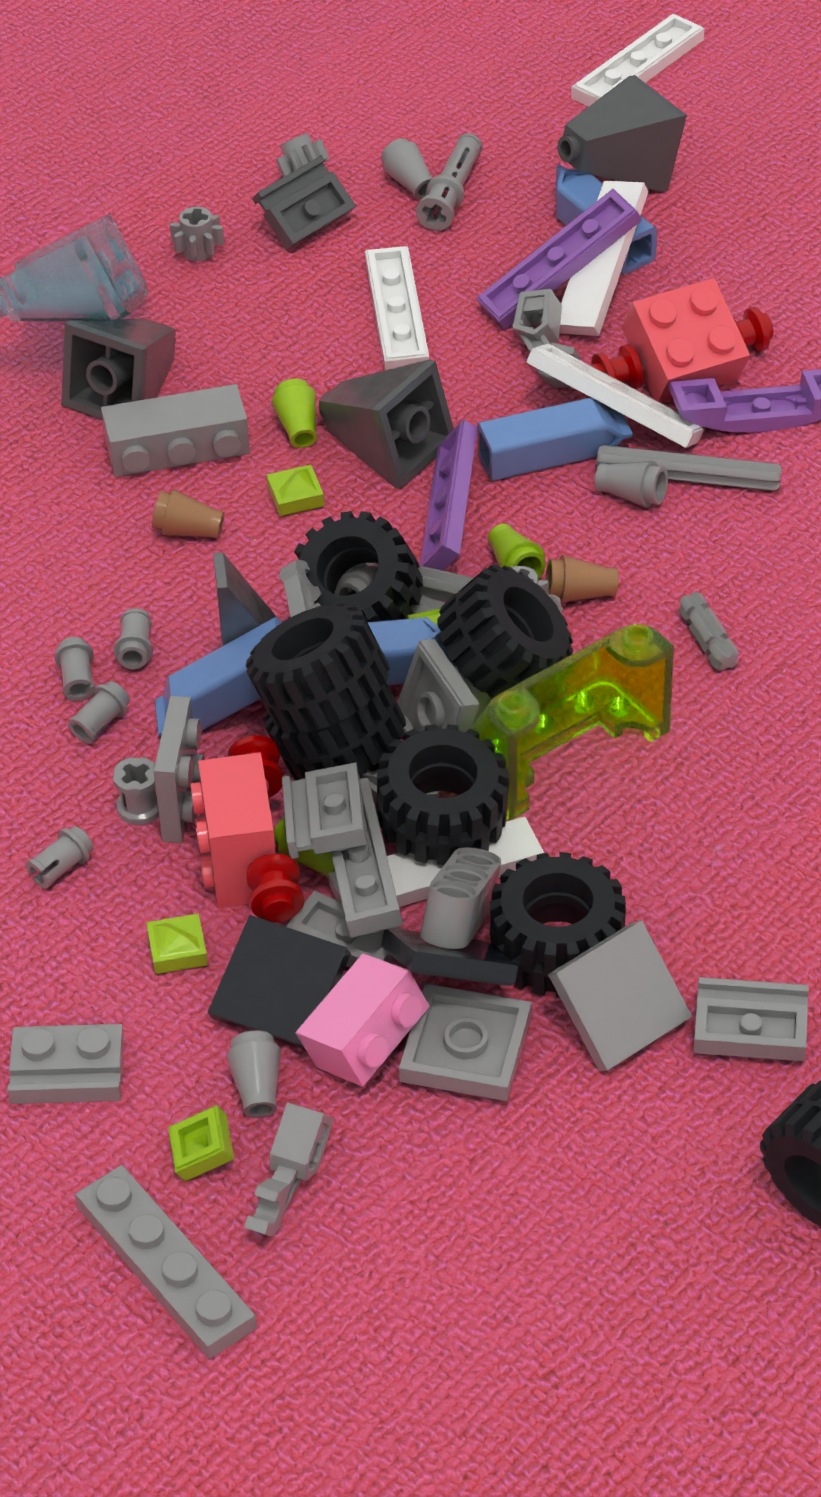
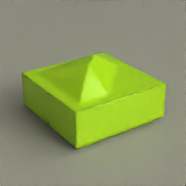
[266,465,325,517]
[146,913,208,974]
[168,1105,234,1182]

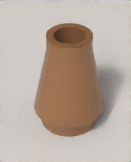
[152,489,225,539]
[545,555,618,603]

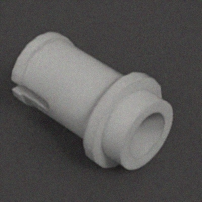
[114,608,153,669]
[54,637,95,701]
[68,681,130,744]
[25,826,94,889]

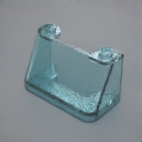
[0,213,149,322]

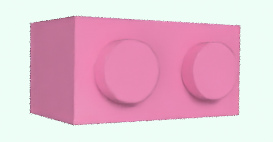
[295,953,430,1087]

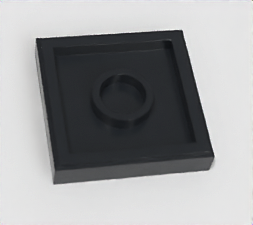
[207,915,351,1051]
[381,928,518,986]

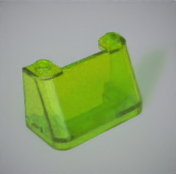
[471,624,674,821]

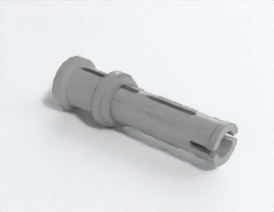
[416,133,483,231]

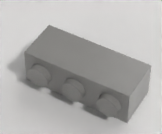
[101,384,250,477]

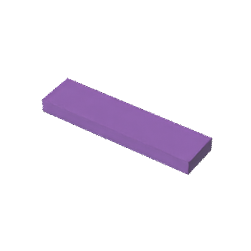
[476,189,642,330]
[420,420,478,571]

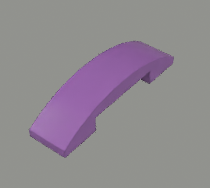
[669,369,821,433]

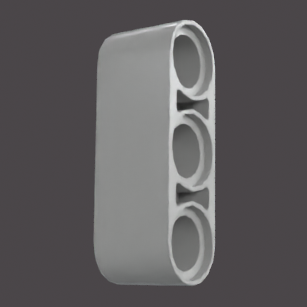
[420,847,501,949]

